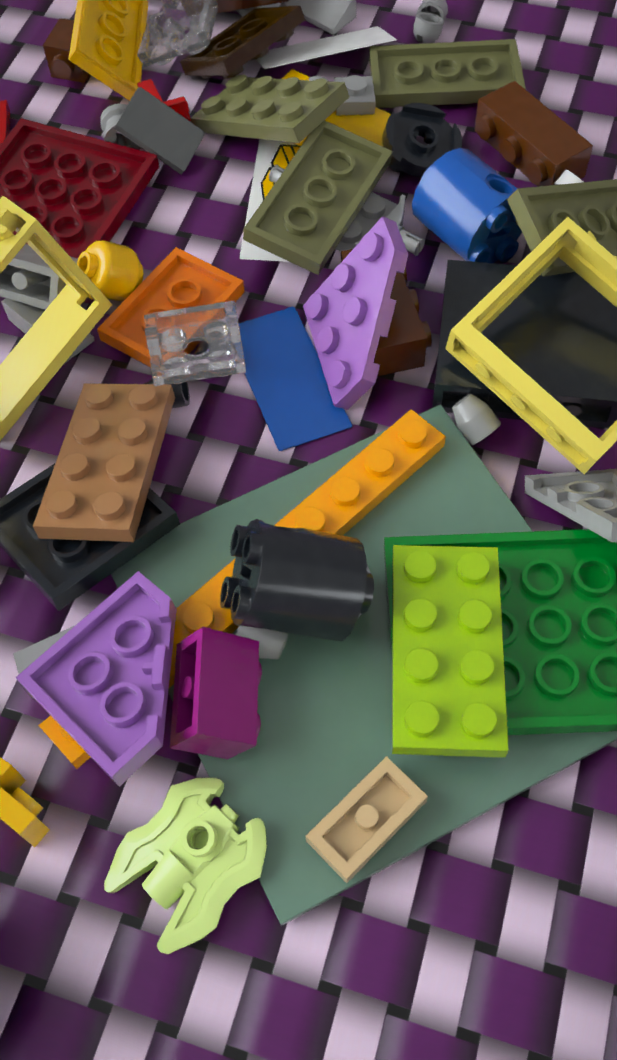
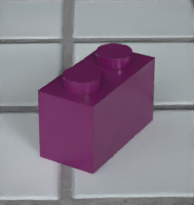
[170,627,262,759]

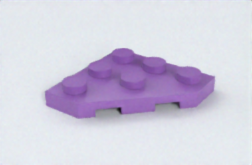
[303,216,408,410]
[15,571,177,787]

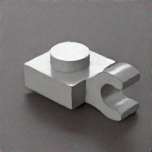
[309,75,376,115]

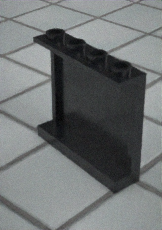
[432,260,617,428]

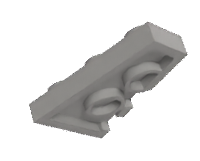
[525,469,617,543]

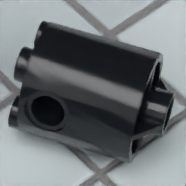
[220,519,374,641]

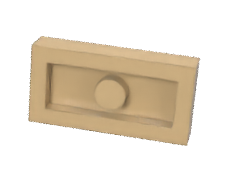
[306,756,428,884]

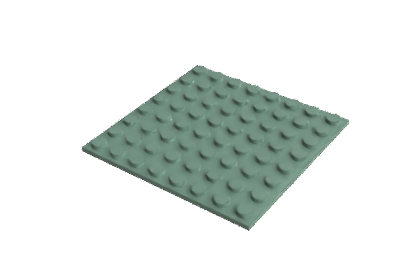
[111,404,617,926]

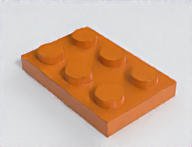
[97,247,245,374]

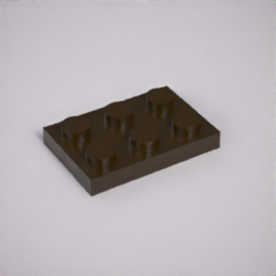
[179,5,305,79]

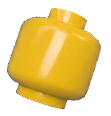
[77,240,143,301]

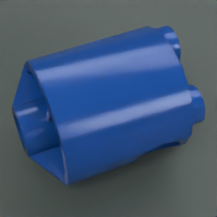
[412,148,522,263]

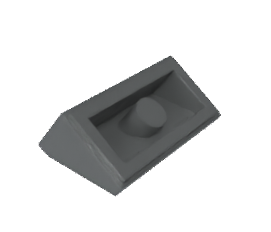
[114,87,204,175]

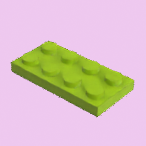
[392,545,508,758]

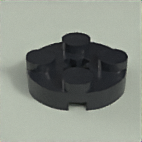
[382,103,462,178]

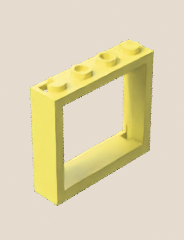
[0,196,113,441]
[445,217,617,475]

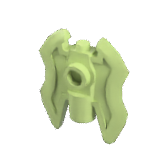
[104,778,267,954]

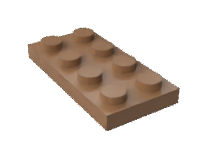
[33,383,175,542]

